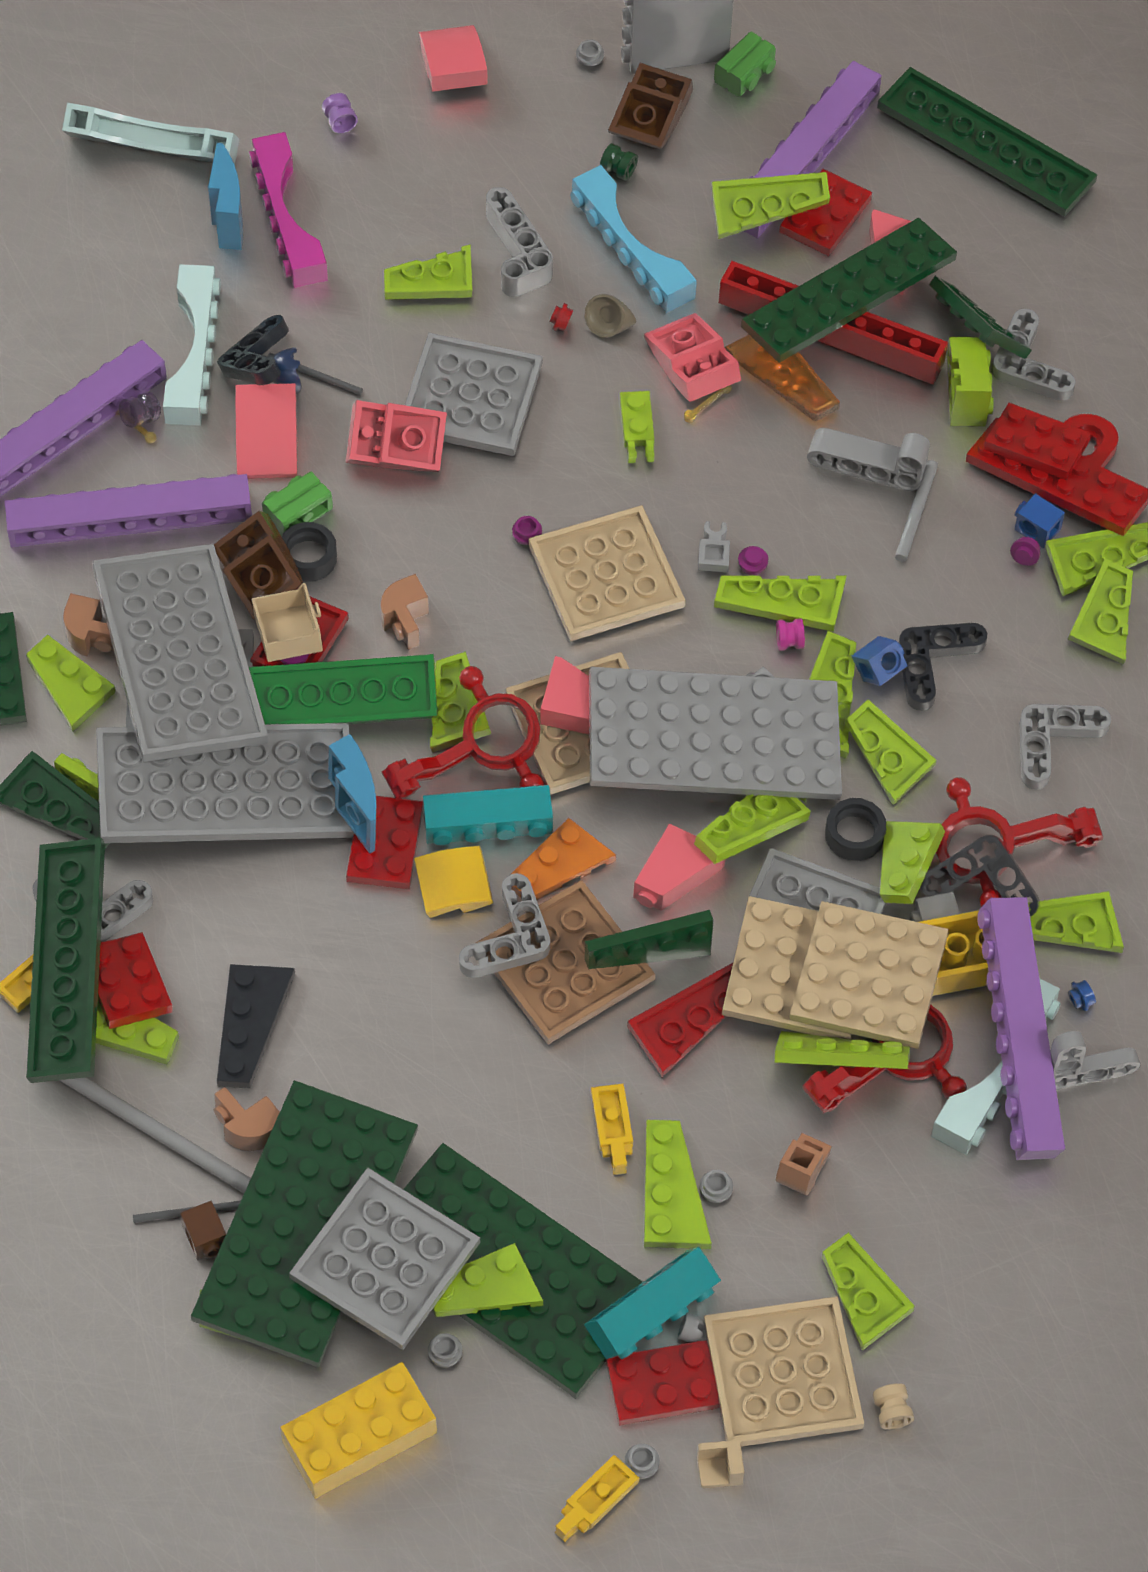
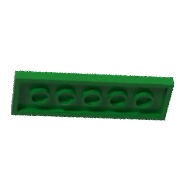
[249,654,438,725]

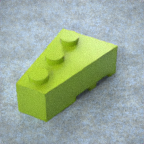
[946,337,994,427]

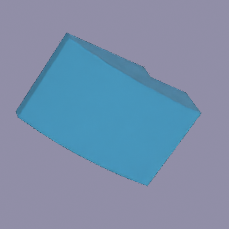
[208,143,243,250]
[328,734,377,853]

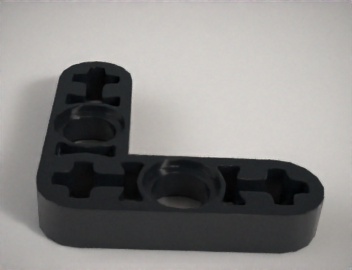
[217,315,289,385]
[898,623,988,711]
[921,835,1040,917]

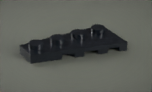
[217,964,295,1088]

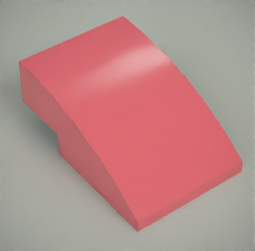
[419,25,487,92]
[644,313,741,402]
[236,383,297,479]
[345,400,447,472]

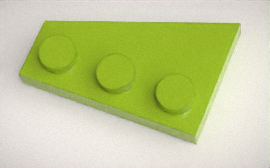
[430,651,491,753]
[846,699,937,806]
[880,821,945,904]
[1028,891,1124,953]
[822,1232,915,1351]

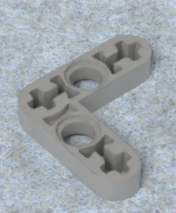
[992,309,1076,401]
[1019,704,1111,789]
[459,873,550,978]
[33,878,153,942]
[1050,1031,1141,1089]

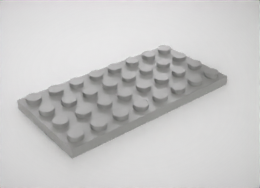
[93,544,268,762]
[589,667,842,800]
[96,723,355,843]

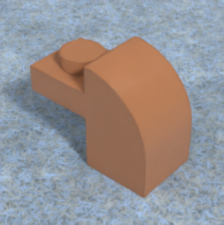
[381,574,429,650]
[63,593,114,656]
[213,1087,280,1151]
[776,1133,832,1196]

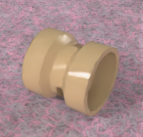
[873,1383,914,1430]

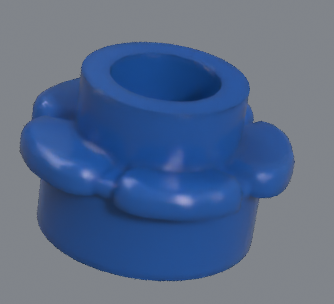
[1068,980,1096,1011]

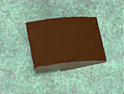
[608,63,693,150]
[214,511,303,620]

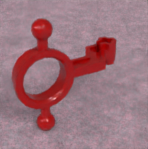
[381,666,544,800]
[936,777,1104,907]
[802,1004,967,1113]

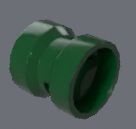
[600,143,638,181]

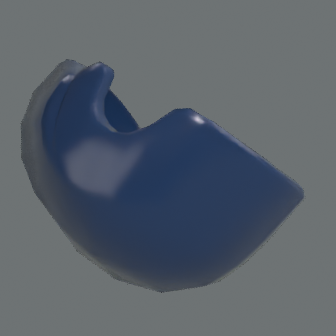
[272,347,302,394]

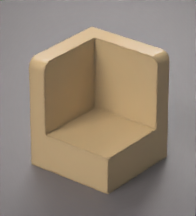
[697,1440,744,1489]

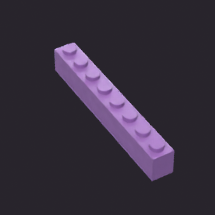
[744,61,882,239]
[0,340,167,497]
[5,474,252,548]
[978,897,1065,1160]

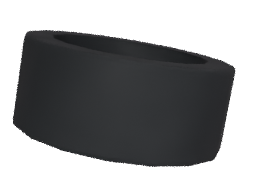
[282,522,337,582]
[825,798,886,861]

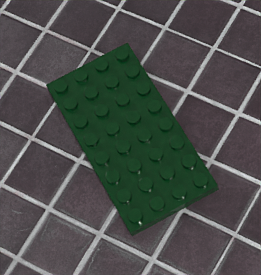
[191,1080,418,1368]
[403,1143,643,1399]

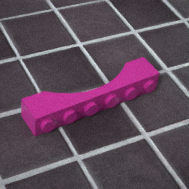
[248,132,328,288]

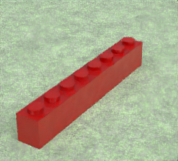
[718,261,948,385]

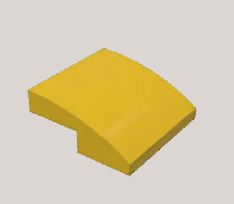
[414,846,494,918]

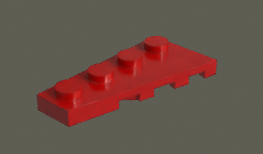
[627,963,733,1077]

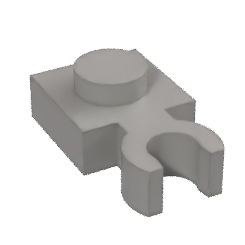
[698,521,730,572]

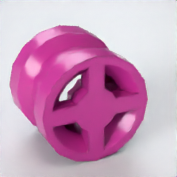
[776,618,805,651]

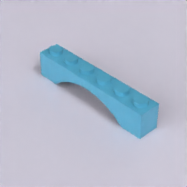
[570,165,697,313]

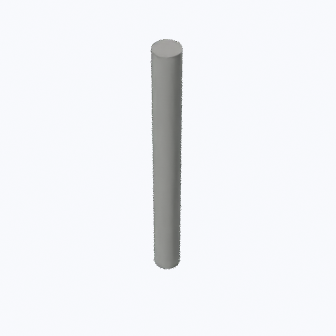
[895,460,938,562]

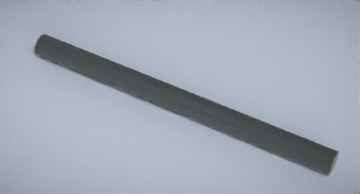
[268,352,363,395]
[133,1200,241,1223]

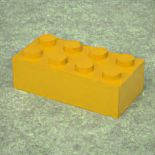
[919,910,989,996]
[280,1362,437,1499]

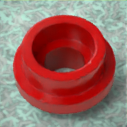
[549,303,573,331]

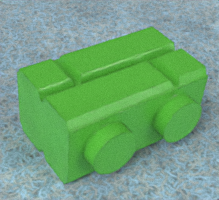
[714,31,776,97]
[262,471,333,537]

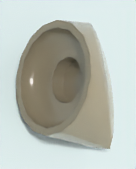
[584,294,637,338]

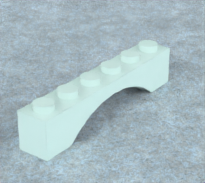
[62,102,240,165]
[163,264,221,426]
[931,978,1061,1155]

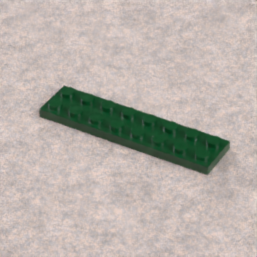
[877,67,1097,217]
[741,217,957,363]
[26,838,105,1083]

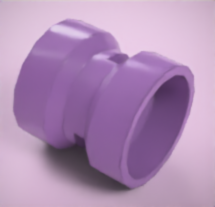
[322,93,358,133]

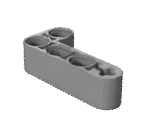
[486,187,553,297]
[807,428,930,491]

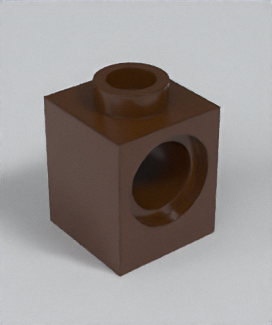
[180,1200,226,1261]

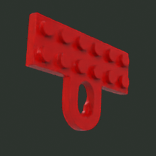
[966,414,1148,536]

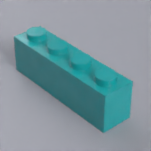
[423,785,553,845]
[584,1246,721,1359]

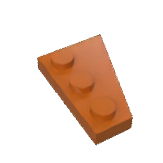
[510,818,616,900]

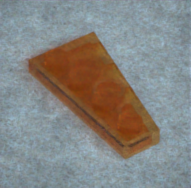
[725,335,840,422]

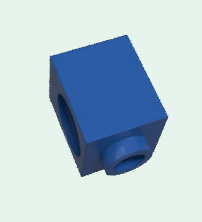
[1014,494,1065,548]
[852,636,908,686]

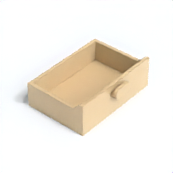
[252,583,323,662]

